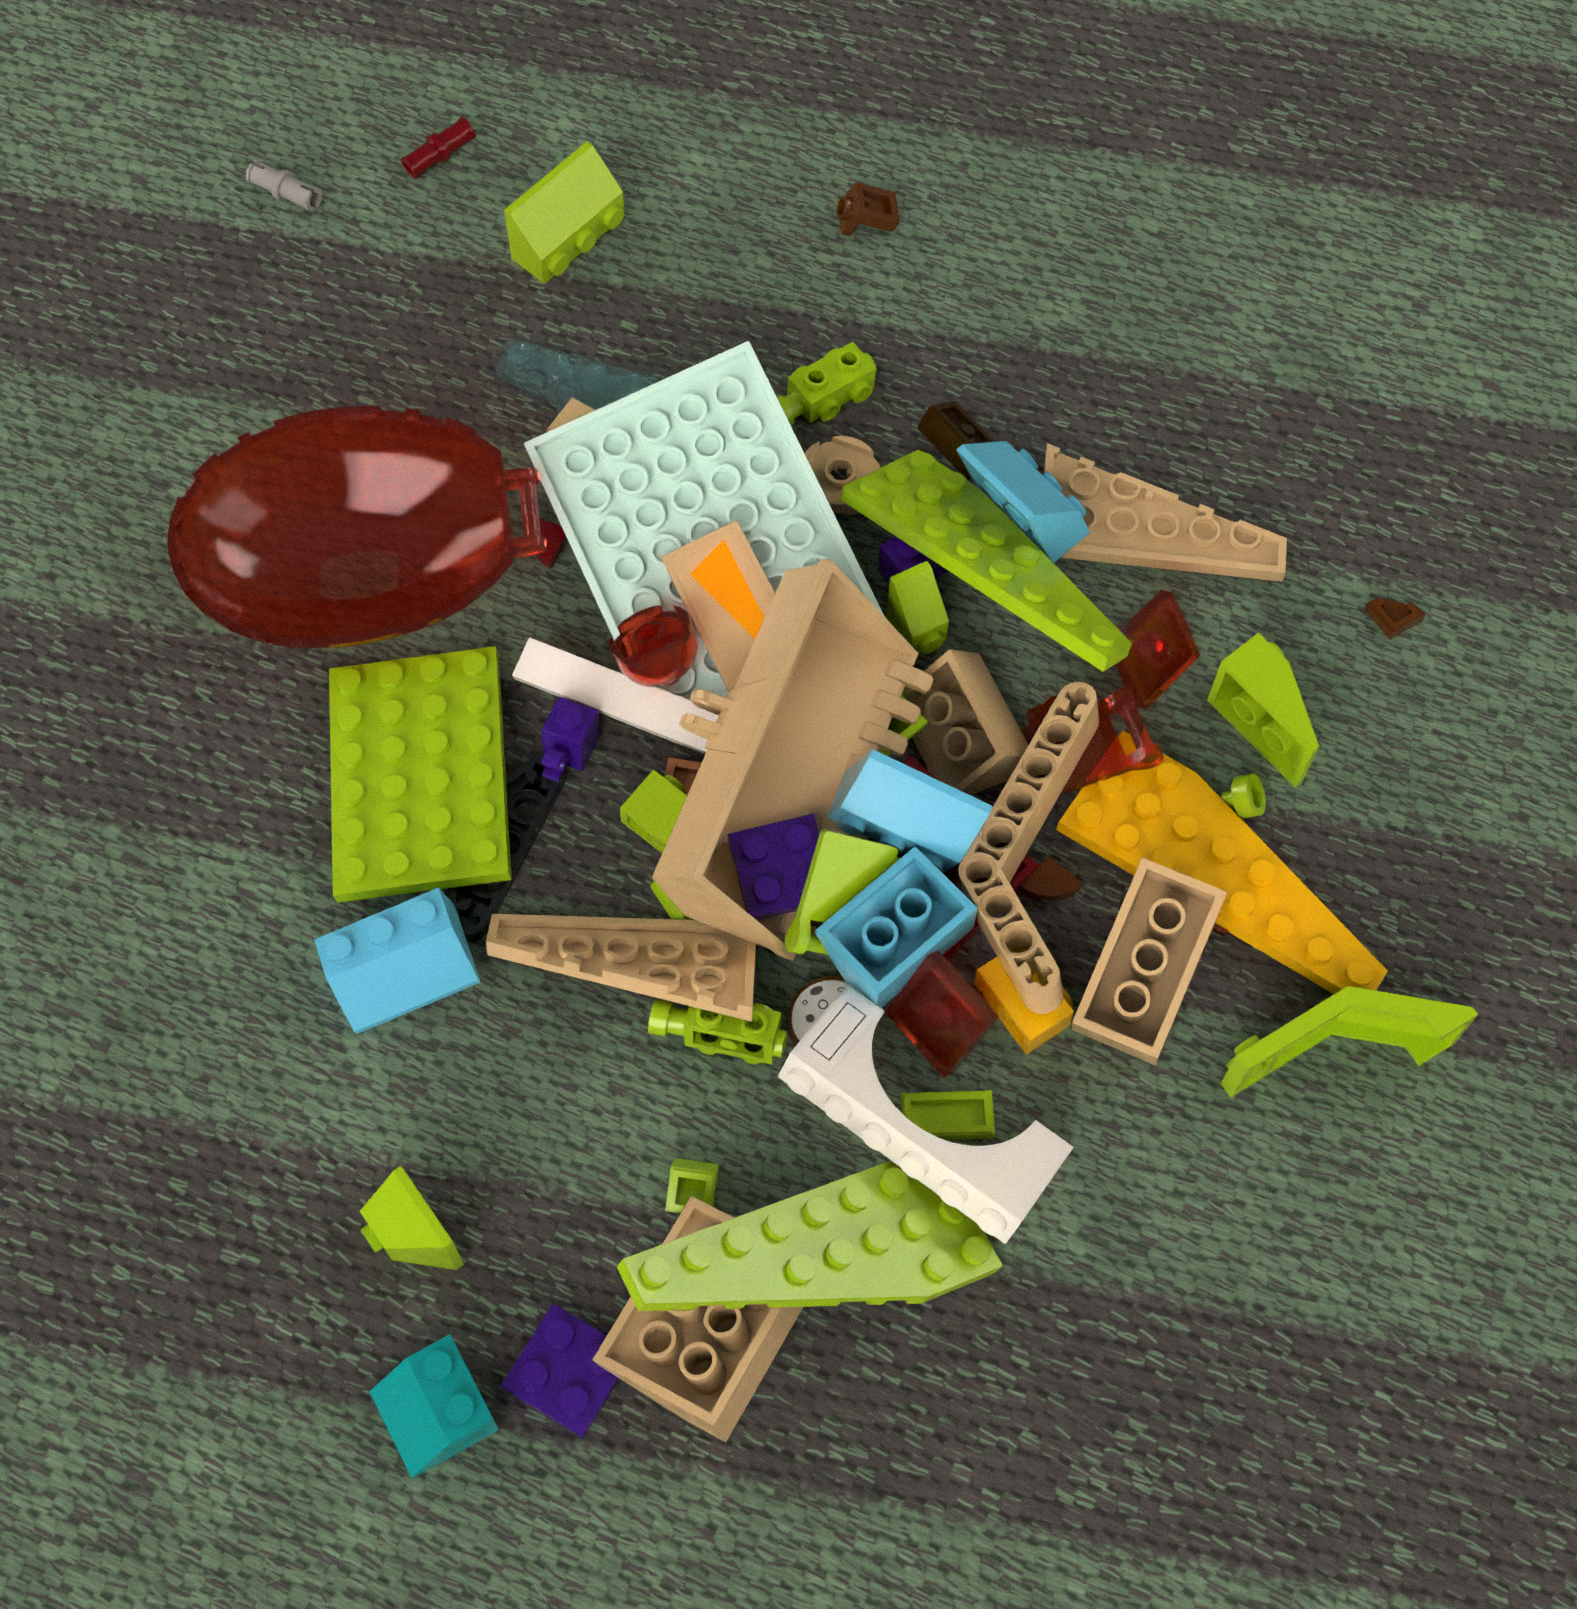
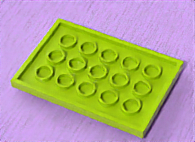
[329,646,512,903]

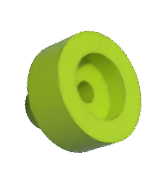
[1221,773,1266,819]

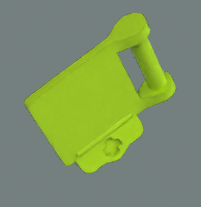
[785,830,900,955]

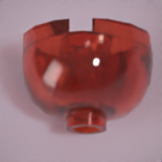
[609,605,698,687]

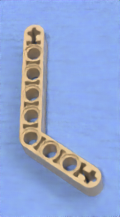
[958,682,1100,1014]

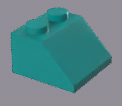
[369,1334,499,1479]

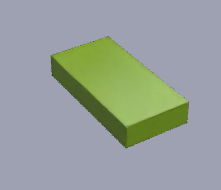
[900,1090,995,1140]

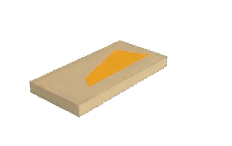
[661,520,775,692]

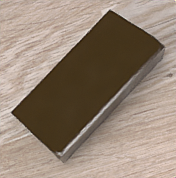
[918,401,995,480]

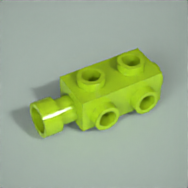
[776,342,877,425]
[648,998,788,1065]

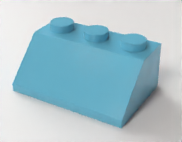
[956,441,1090,563]
[827,749,993,872]
[815,847,978,1008]
[314,887,481,1034]

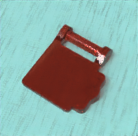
[1023,688,1164,795]

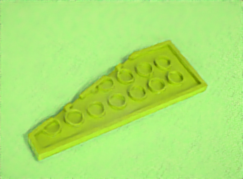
[840,450,1132,672]
[617,1161,1003,1311]

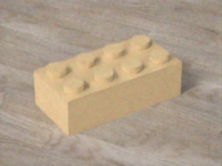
[1072,857,1227,1066]

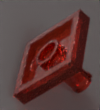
[1115,589,1200,710]
[885,950,999,1078]

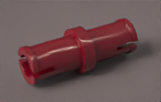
[401,117,476,179]

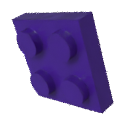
[727,814,820,921]
[501,1303,620,1439]

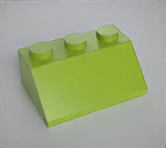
[504,141,625,284]

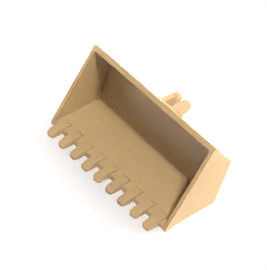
[652,559,933,961]

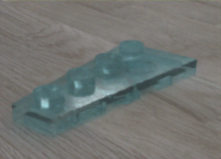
[495,338,658,411]

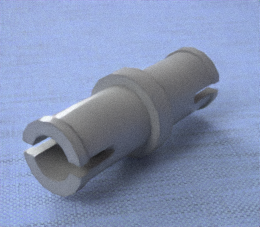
[246,160,322,212]

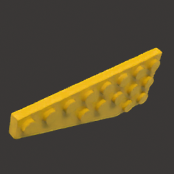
[1056,730,1388,994]

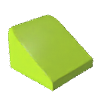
[665,1158,720,1213]

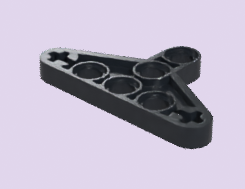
[448,753,566,943]

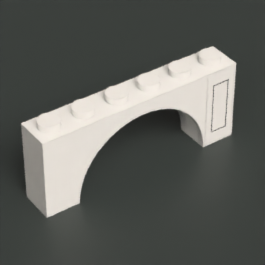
[778,985,1074,1244]

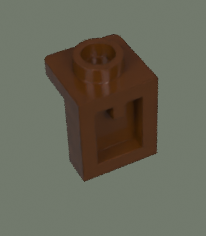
[836,182,900,236]

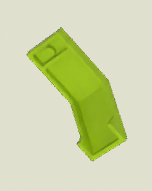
[1221,986,1478,1098]

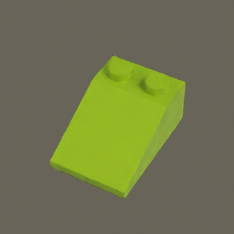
[1207,632,1319,788]

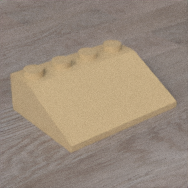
[593,1196,803,1442]

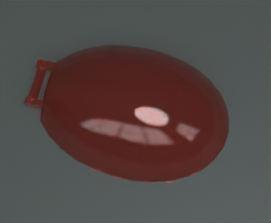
[167,406,547,648]

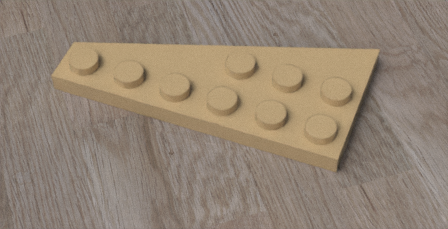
[1044,443,1287,582]
[486,914,756,1022]

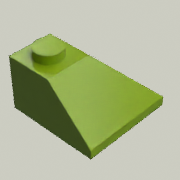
[360,1166,464,1270]

